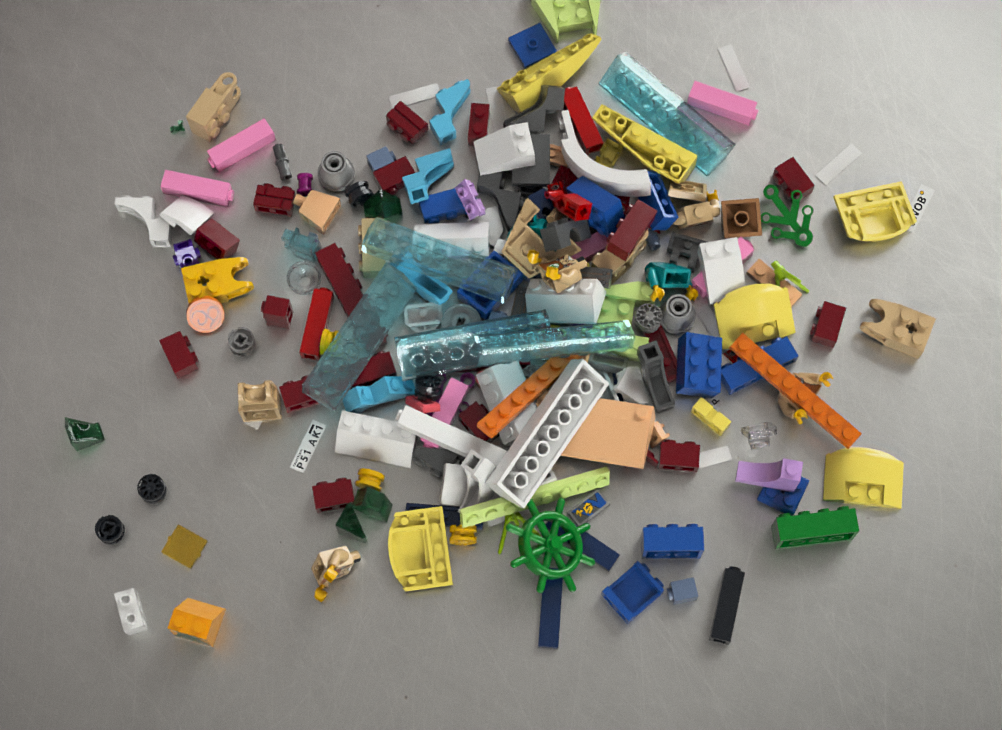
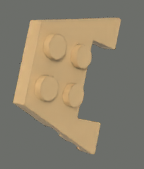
[501,198,582,278]

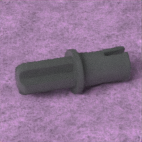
[273,143,292,180]

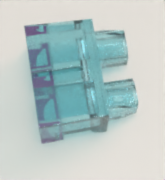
[281,227,322,264]

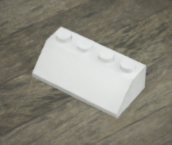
[412,222,490,262]
[525,278,606,324]
[476,359,537,446]
[335,410,418,469]

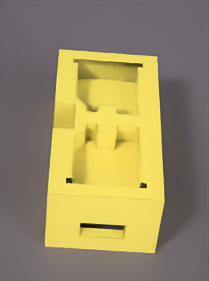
[594,138,623,168]
[691,397,731,436]

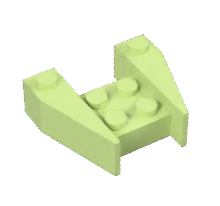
[530,0,601,43]
[581,281,655,362]

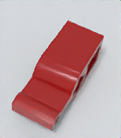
[544,190,593,221]

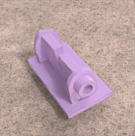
[455,179,486,221]

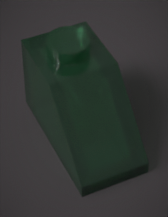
[352,486,393,523]

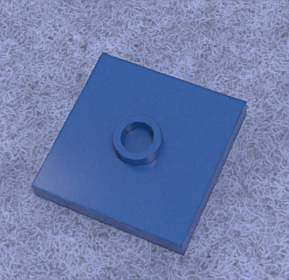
[508,23,557,69]

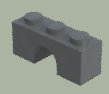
[540,216,591,252]

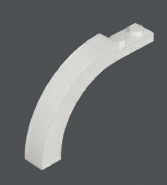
[558,110,651,197]

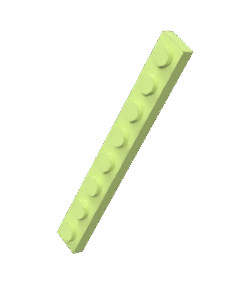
[460,466,610,528]

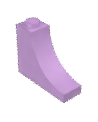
[735,458,803,492]

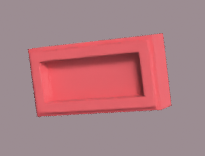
[405,395,440,413]

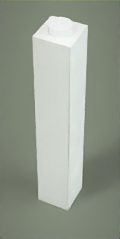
[395,405,507,470]

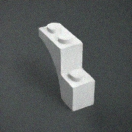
[115,195,173,247]
[457,449,496,513]

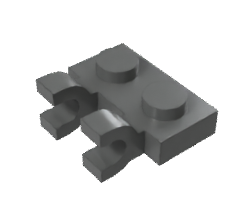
[667,232,707,274]

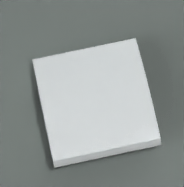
[160,195,214,235]
[439,463,467,507]

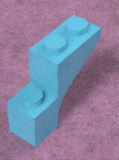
[429,79,470,146]
[402,148,454,204]
[389,252,453,305]
[341,376,415,413]

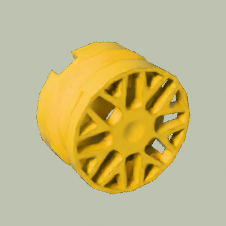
[320,329,341,357]
[355,468,385,492]
[449,524,477,545]

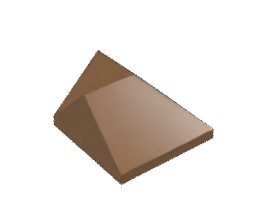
[721,198,762,239]

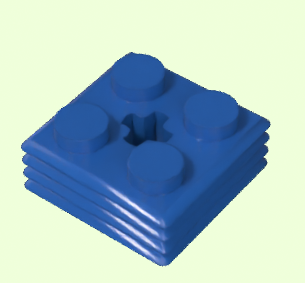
[757,476,809,516]

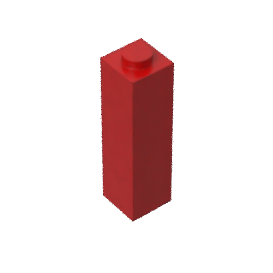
[563,86,603,155]
[299,287,334,361]

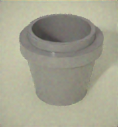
[317,151,355,192]
[659,294,696,334]

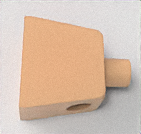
[293,190,341,235]

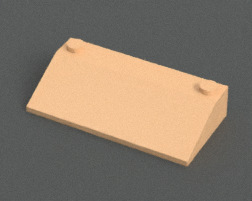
[536,390,656,469]

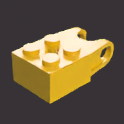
[181,257,254,303]

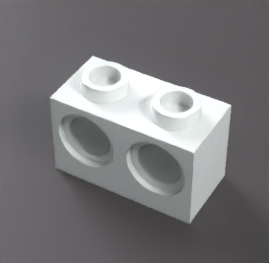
[114,588,148,636]

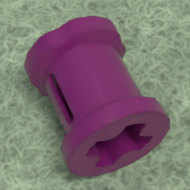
[296,173,313,196]

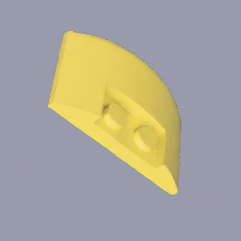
[833,181,917,242]
[713,283,796,349]
[823,447,904,509]
[388,506,453,591]

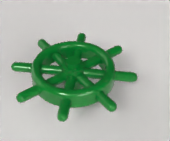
[506,498,595,593]

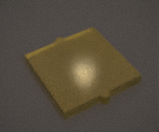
[161,524,208,569]

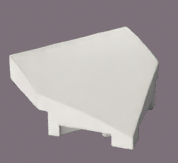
[466,206,505,247]
[403,302,442,340]
[613,366,650,405]

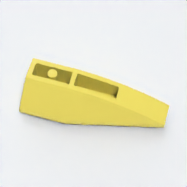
[497,33,602,113]
[592,104,698,184]

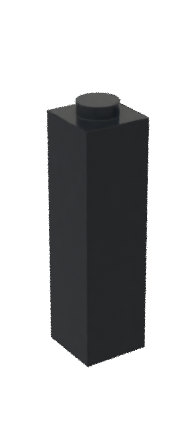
[709,566,745,645]

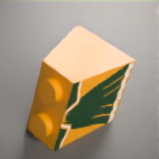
[167,598,226,647]

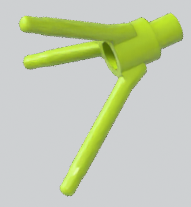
[771,260,809,293]
[498,512,541,554]

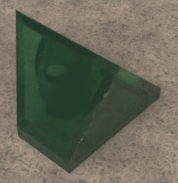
[363,189,403,218]
[65,417,105,451]
[335,502,368,543]

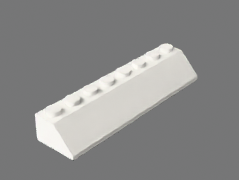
[486,359,609,508]

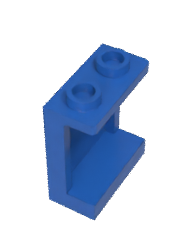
[601,560,664,624]

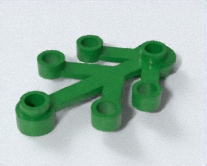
[761,184,814,247]

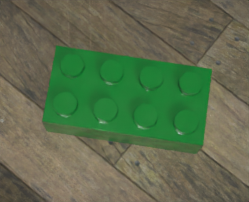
[771,506,859,549]

